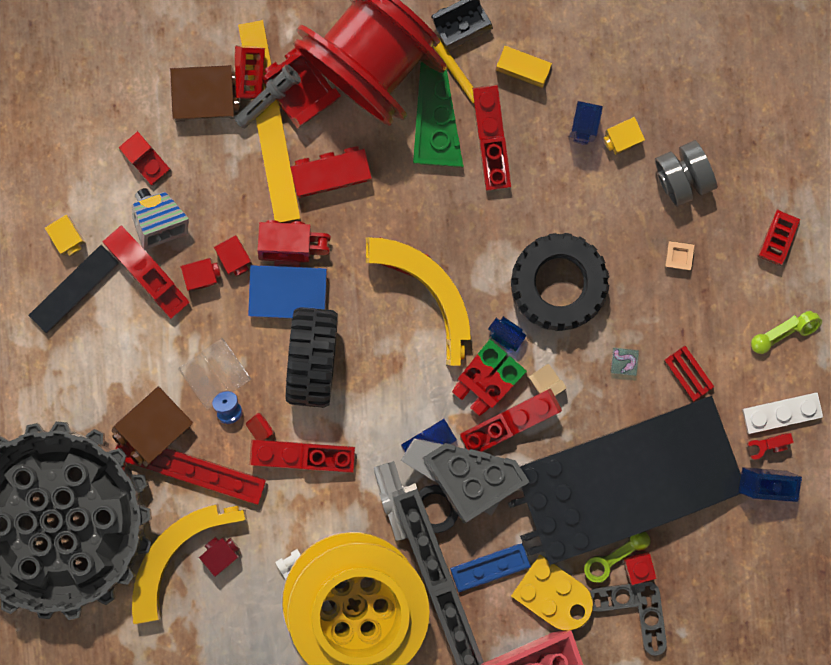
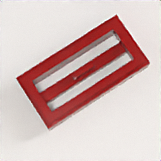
[664,345,714,402]

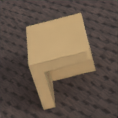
[528,364,567,396]

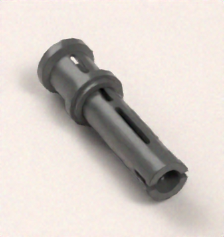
[234,65,301,129]

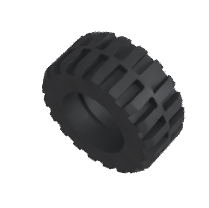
[511,233,609,331]
[285,307,338,408]

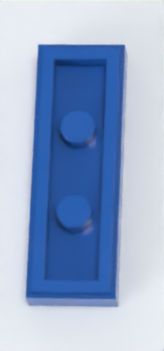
[450,543,531,592]

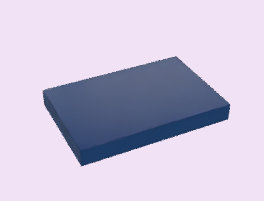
[248,265,327,318]

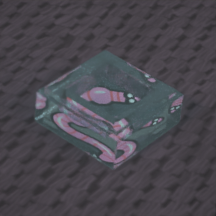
[610,348,639,376]

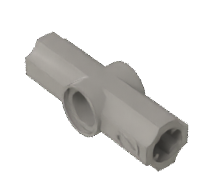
[374,461,408,541]

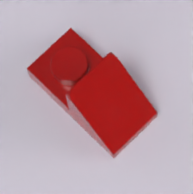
[119,131,171,186]

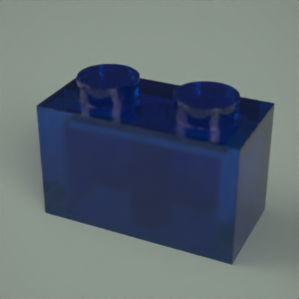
[568,101,603,145]
[739,467,802,502]

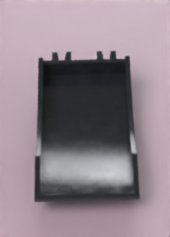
[508,396,747,565]

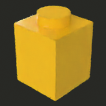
[603,117,645,155]
[45,215,86,257]

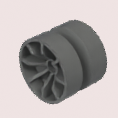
[655,140,717,207]

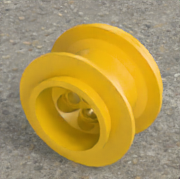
[282,532,430,665]

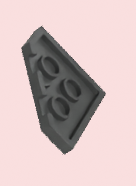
[423,443,529,524]

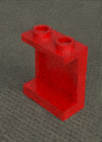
[262,48,341,129]

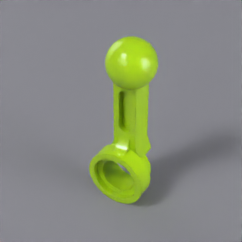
[751,311,822,354]
[584,532,650,583]

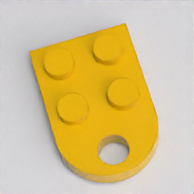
[511,554,594,631]

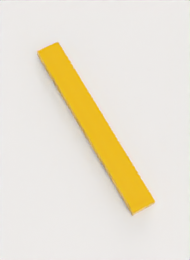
[238,20,301,223]

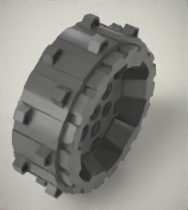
[0,421,152,620]

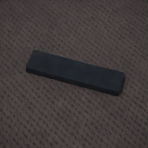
[28,244,119,333]

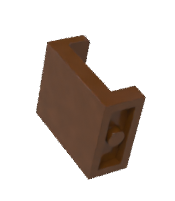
[170,65,240,122]
[111,386,193,468]

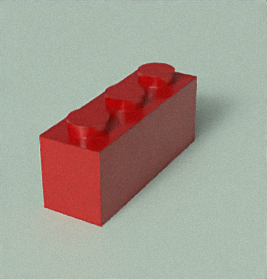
[290,146,372,198]

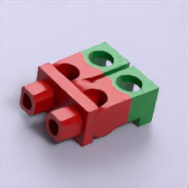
[452,339,527,416]

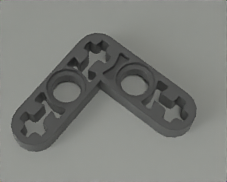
[590,581,667,656]

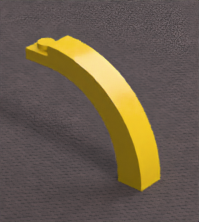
[366,237,471,366]
[132,504,247,624]

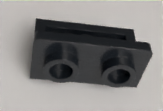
[431,0,493,51]

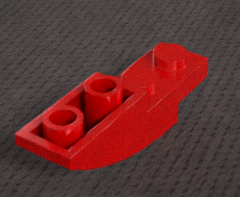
[472,85,511,190]
[102,225,190,319]
[460,388,562,452]
[249,439,355,472]

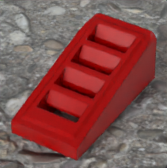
[235,45,265,99]
[757,210,800,266]

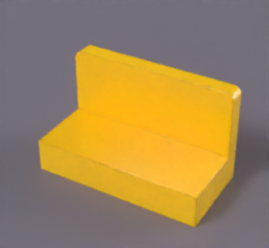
[495,46,552,88]

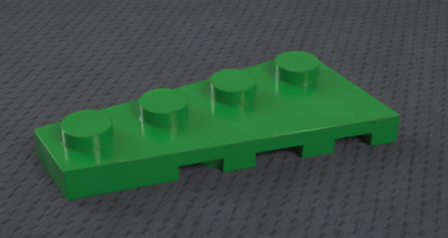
[413,62,464,168]

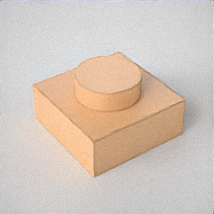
[665,241,694,271]

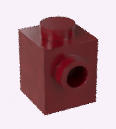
[198,537,240,577]

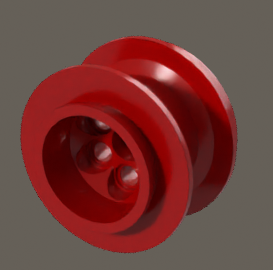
[293,0,447,126]

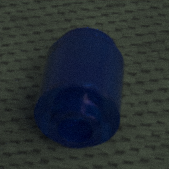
[488,316,527,352]

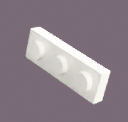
[742,393,823,434]

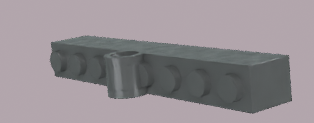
[392,483,484,665]

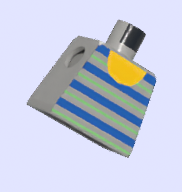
[132,188,189,250]

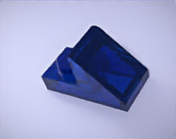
[401,419,457,452]

